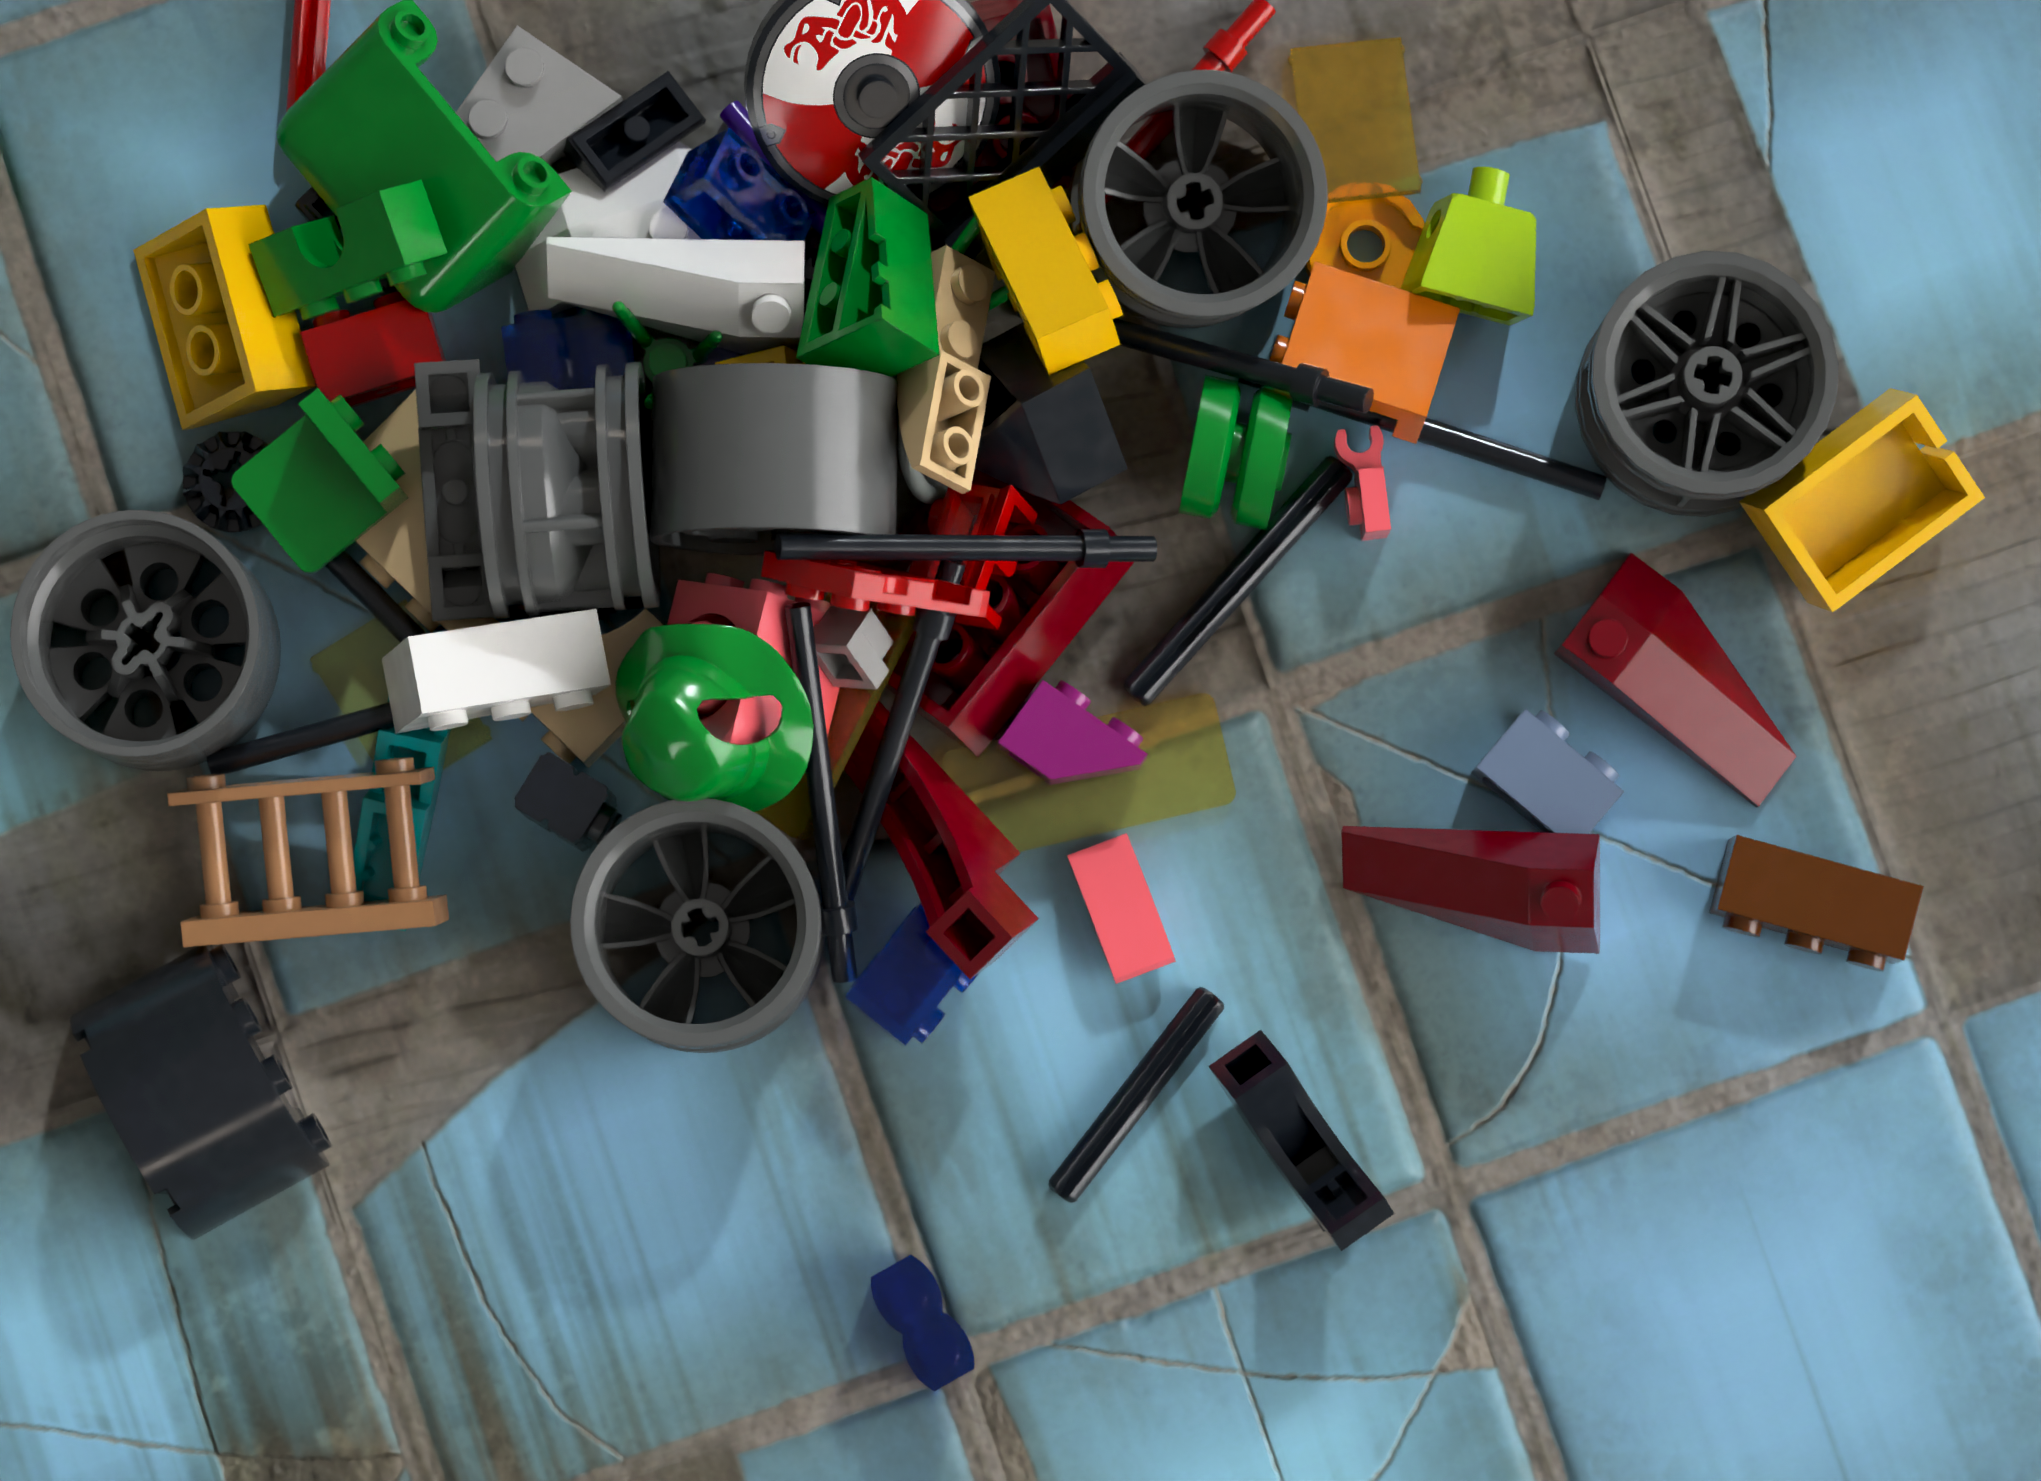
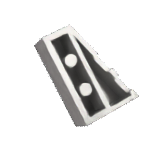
[456,25,623,166]

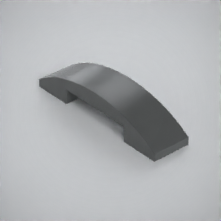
[414,359,495,621]

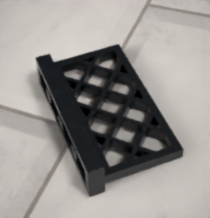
[858,0,1147,259]

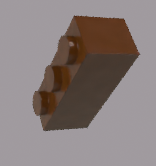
[1709,835,1924,971]

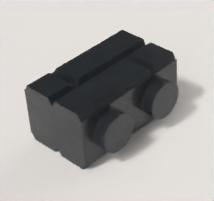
[514,752,623,852]

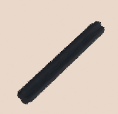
[1123,455,1353,706]

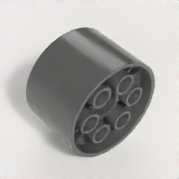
[650,363,898,556]
[10,510,281,771]

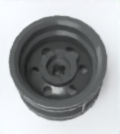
[1575,251,1839,517]

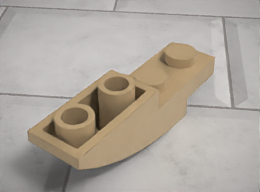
[897,245,995,494]

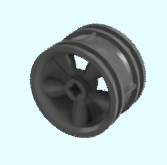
[1067,70,1328,328]
[570,798,825,1053]

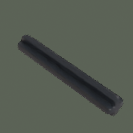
[1048,987,1224,1203]

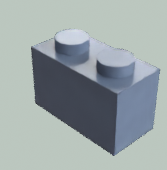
[1471,709,1624,834]

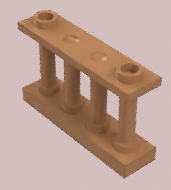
[167,757,449,947]

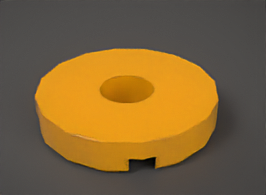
[1305,184,1425,289]

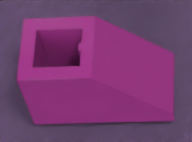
[998,680,1148,785]

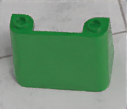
[276,0,572,313]

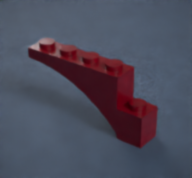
[827,687,1039,979]

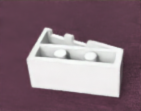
[381,609,611,734]

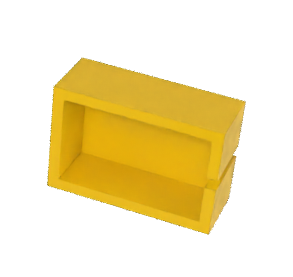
[1739,388,1985,612]

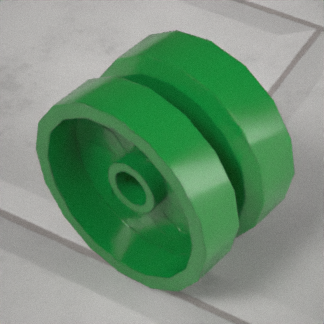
[1178,375,1292,530]

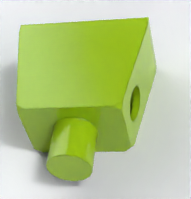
[1401,167,1536,326]

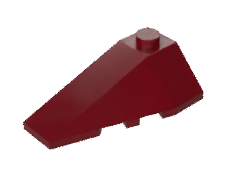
[1554,552,1797,807]
[1341,826,1600,954]

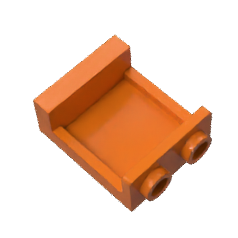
[1270,262,1460,444]

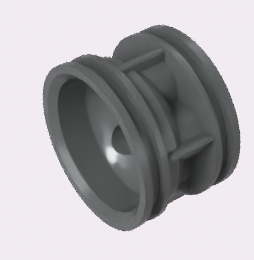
[473,362,661,619]

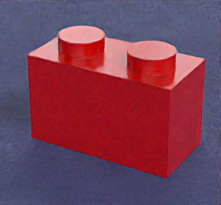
[300,292,446,408]

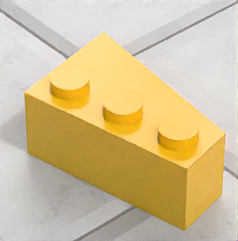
[968,167,1123,375]

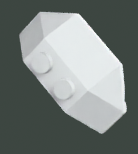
[515,142,772,320]

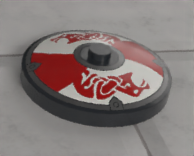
[744,0,1001,206]

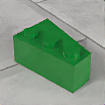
[796,177,940,377]

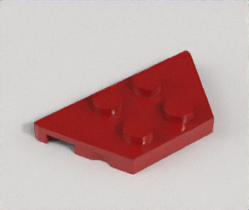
[761,550,990,617]

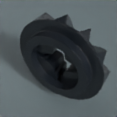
[182,431,268,532]

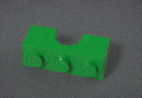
[248,179,448,321]

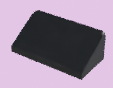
[564,71,706,192]

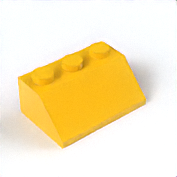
[133,205,316,430]

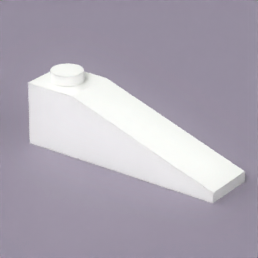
[546,237,805,354]

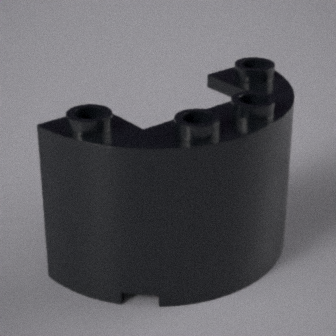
[70,944,332,1240]

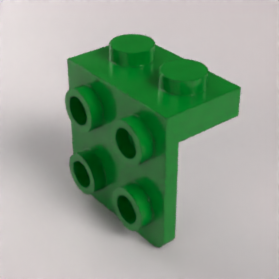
[231,388,408,574]

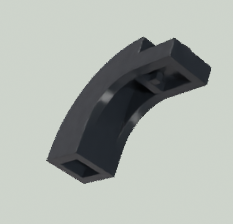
[1208,1030,1395,1251]

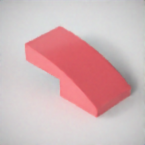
[1067,833,1176,984]

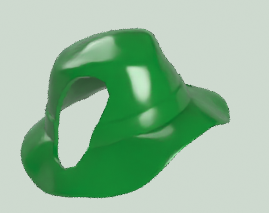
[615,624,813,812]

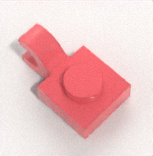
[1334,425,1391,541]

